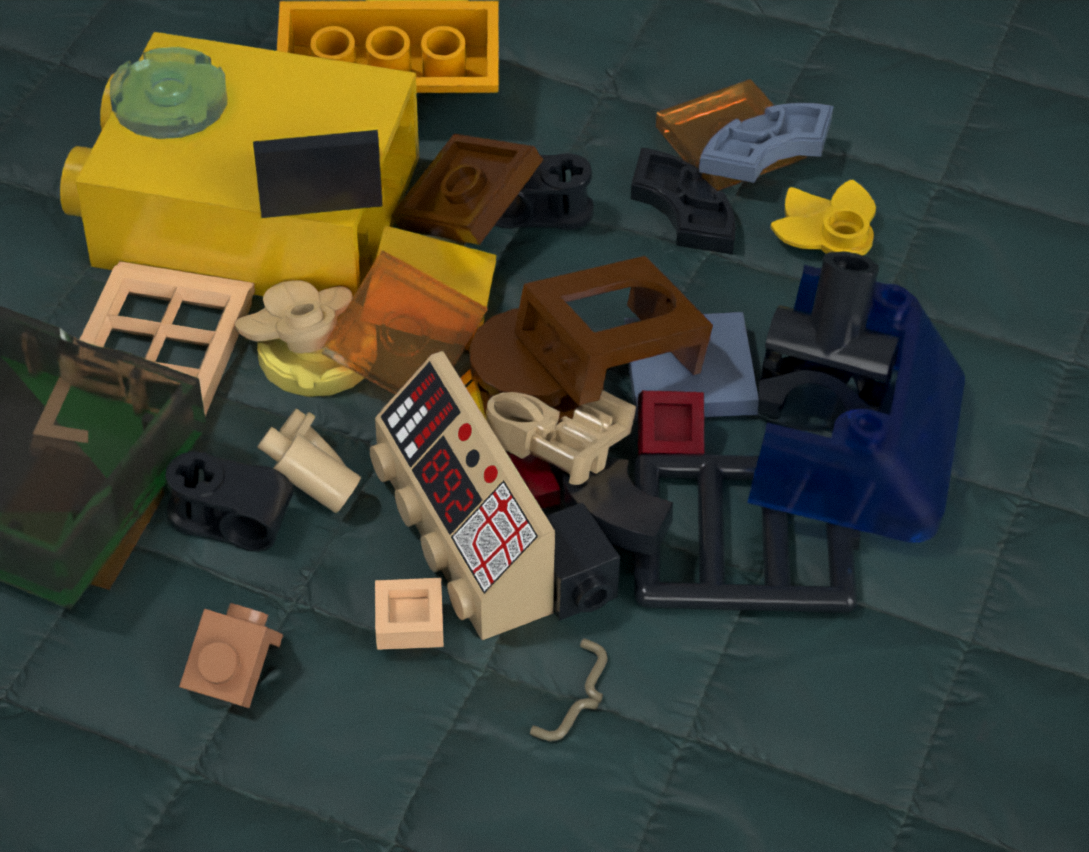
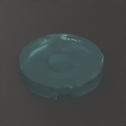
[110,47,227,139]

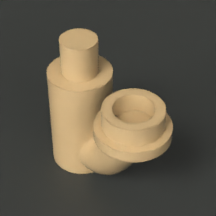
[257,408,361,513]

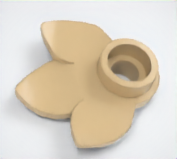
[235,281,354,353]

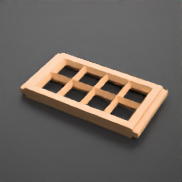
[30,261,255,482]

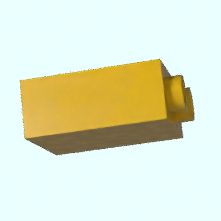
[60,32,419,309]

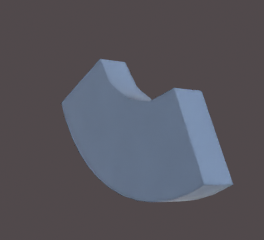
[699,103,833,183]

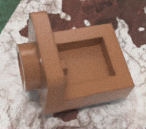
[179,603,283,708]

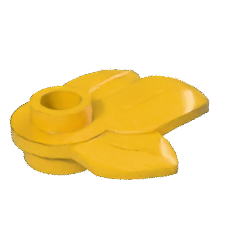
[771,180,876,255]

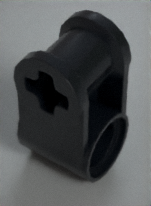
[495,153,594,230]
[165,451,294,552]

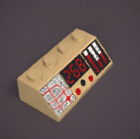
[370,351,555,640]

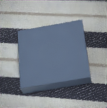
[624,312,759,421]

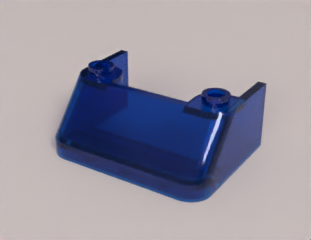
[747,265,965,543]

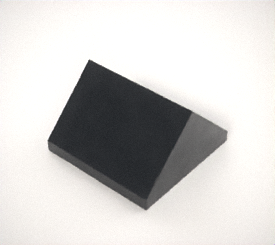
[253,130,383,218]

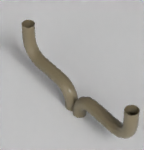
[530,638,608,741]

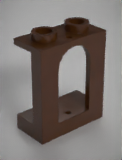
[514,256,713,406]

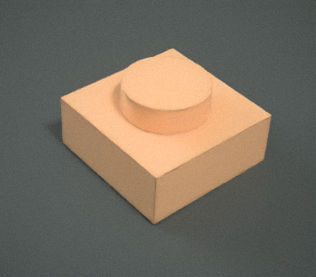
[375,578,444,650]

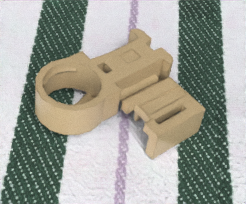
[485,390,636,485]

